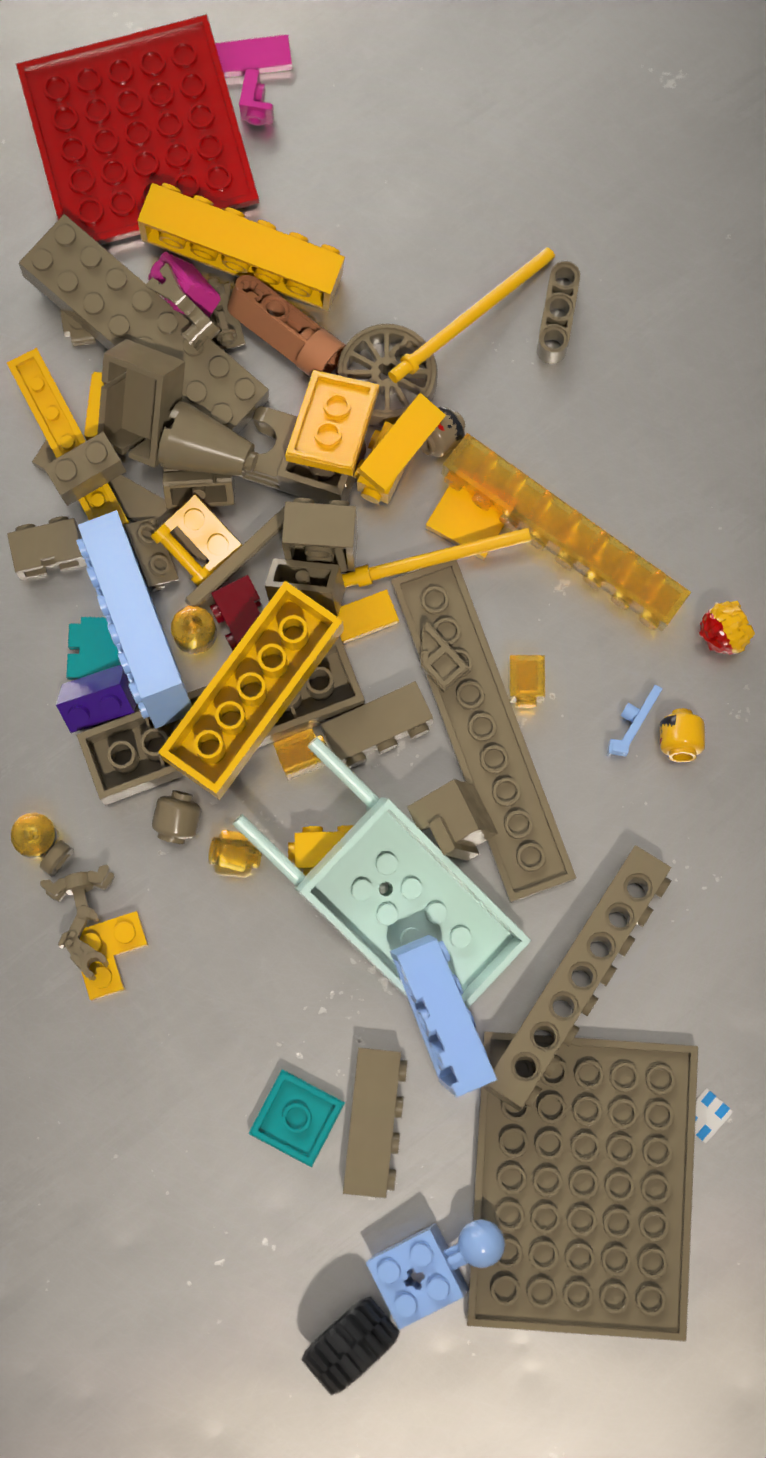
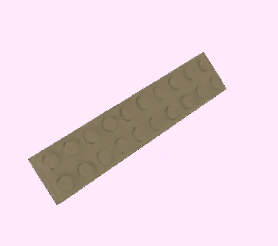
[391,560,576,903]

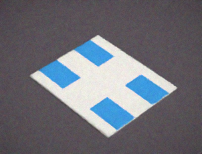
[695,1088,733,1144]

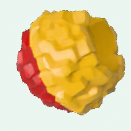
[699,601,755,655]

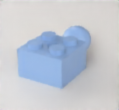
[366,1220,505,1330]

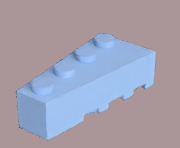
[390,935,497,1097]

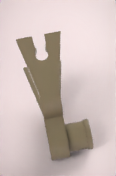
[145,263,221,350]

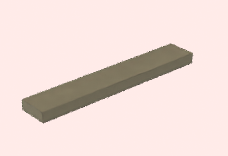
[32,439,209,564]

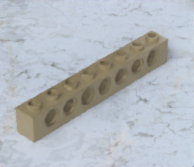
[483,845,672,1112]

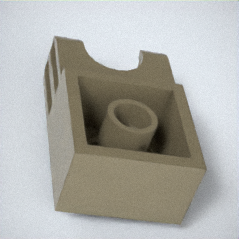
[242,406,367,504]

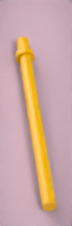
[388,247,555,383]

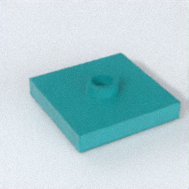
[248,1069,345,1168]

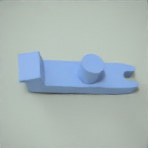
[607,684,662,757]

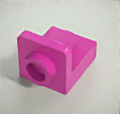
[239,68,274,126]

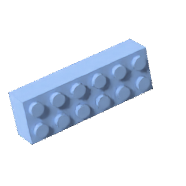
[76,510,192,729]

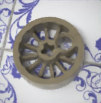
[336,324,438,428]

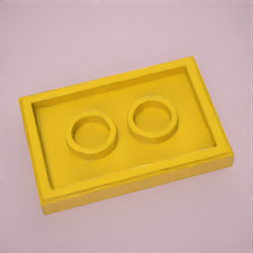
[285,370,379,476]

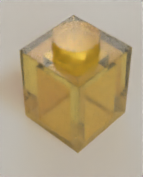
[508,655,545,708]
[273,728,326,781]

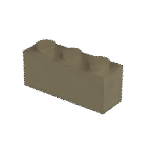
[321,681,433,768]

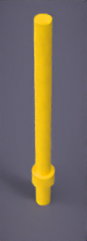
[342,527,532,587]

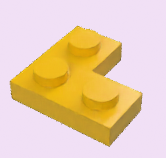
[80,911,148,1001]

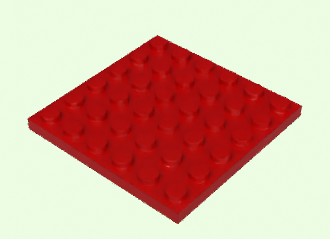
[16,14,259,245]

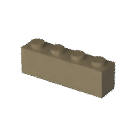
[343,1048,407,1198]

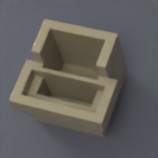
[407,779,498,861]

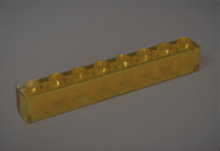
[441,433,691,631]

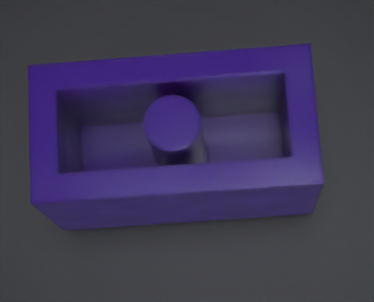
[56,665,136,733]

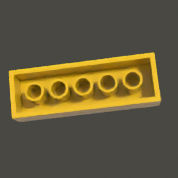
[137,183,345,312]
[158,581,344,800]

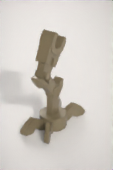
[40,864,115,981]

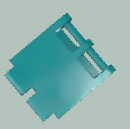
[66,617,121,680]

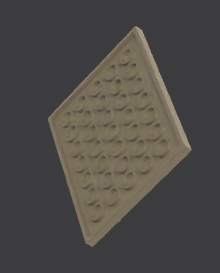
[467,1032,698,1341]

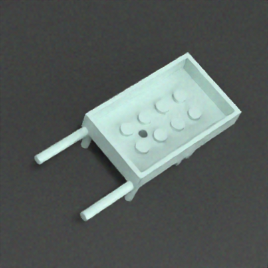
[233,737,531,1008]

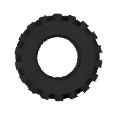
[301,1297,400,1395]

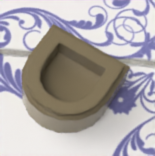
[40,840,74,877]

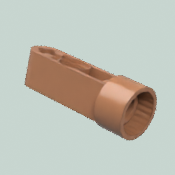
[227,275,346,377]

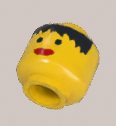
[660,708,705,762]

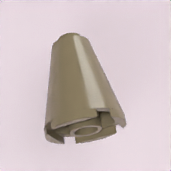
[158,401,259,477]

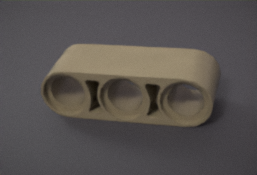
[537,261,580,364]

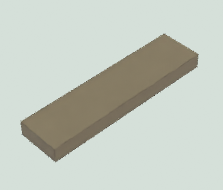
[185,506,285,610]

